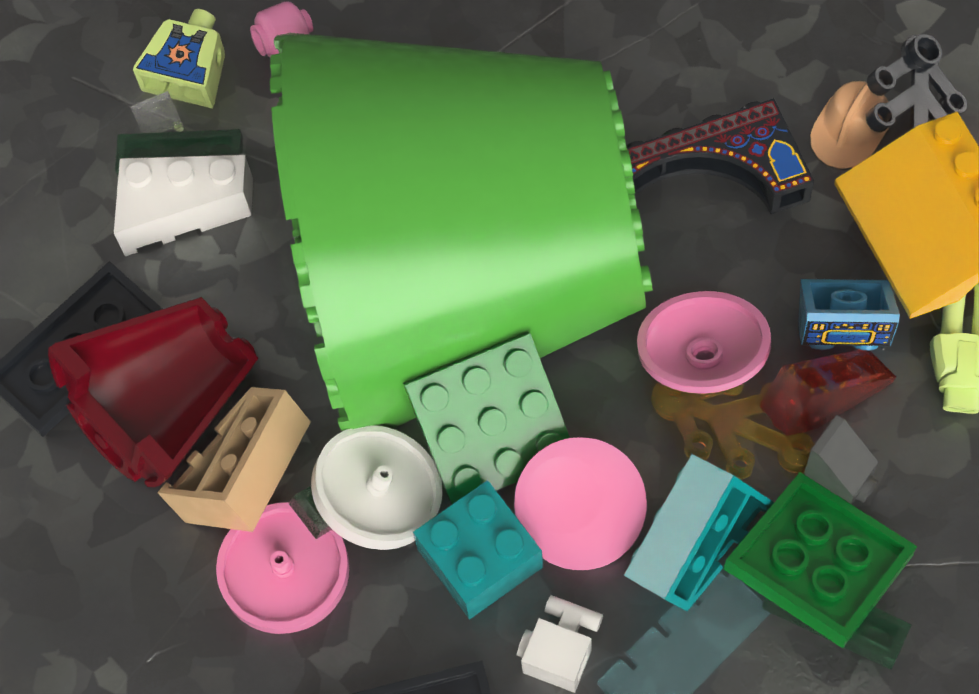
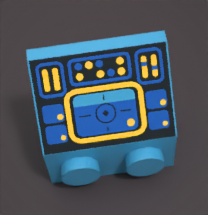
[798,279,900,350]

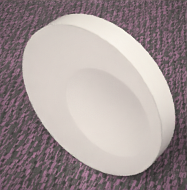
[311,425,442,550]

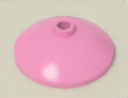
[637,291,771,394]

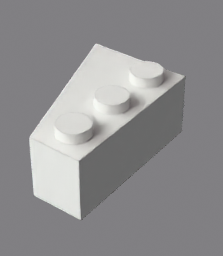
[114,155,253,256]

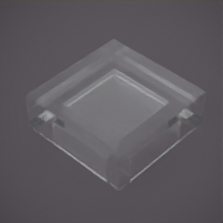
[130,91,185,145]

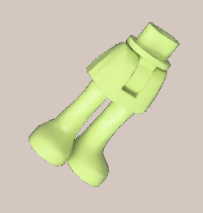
[930,282,979,414]

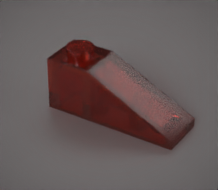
[759,350,897,436]

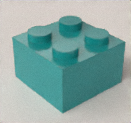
[413,480,543,620]

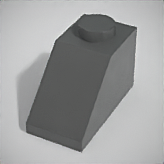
[804,415,878,505]

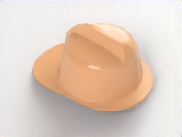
[810,81,889,169]

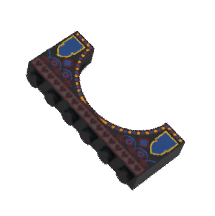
[626,98,814,214]

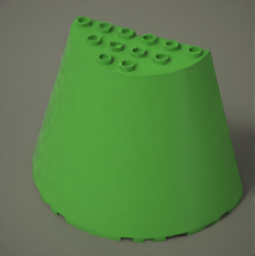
[270,33,653,431]

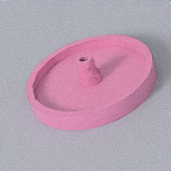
[514,437,647,570]
[216,502,350,634]

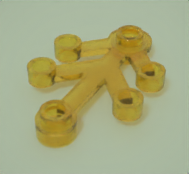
[651,382,815,479]

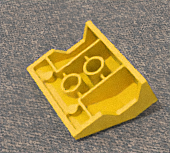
[834,112,979,319]

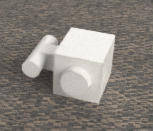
[517,595,603,693]

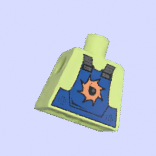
[133,9,225,109]

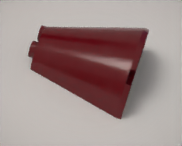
[48,297,259,488]

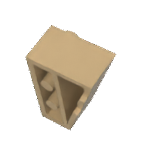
[157,387,311,532]

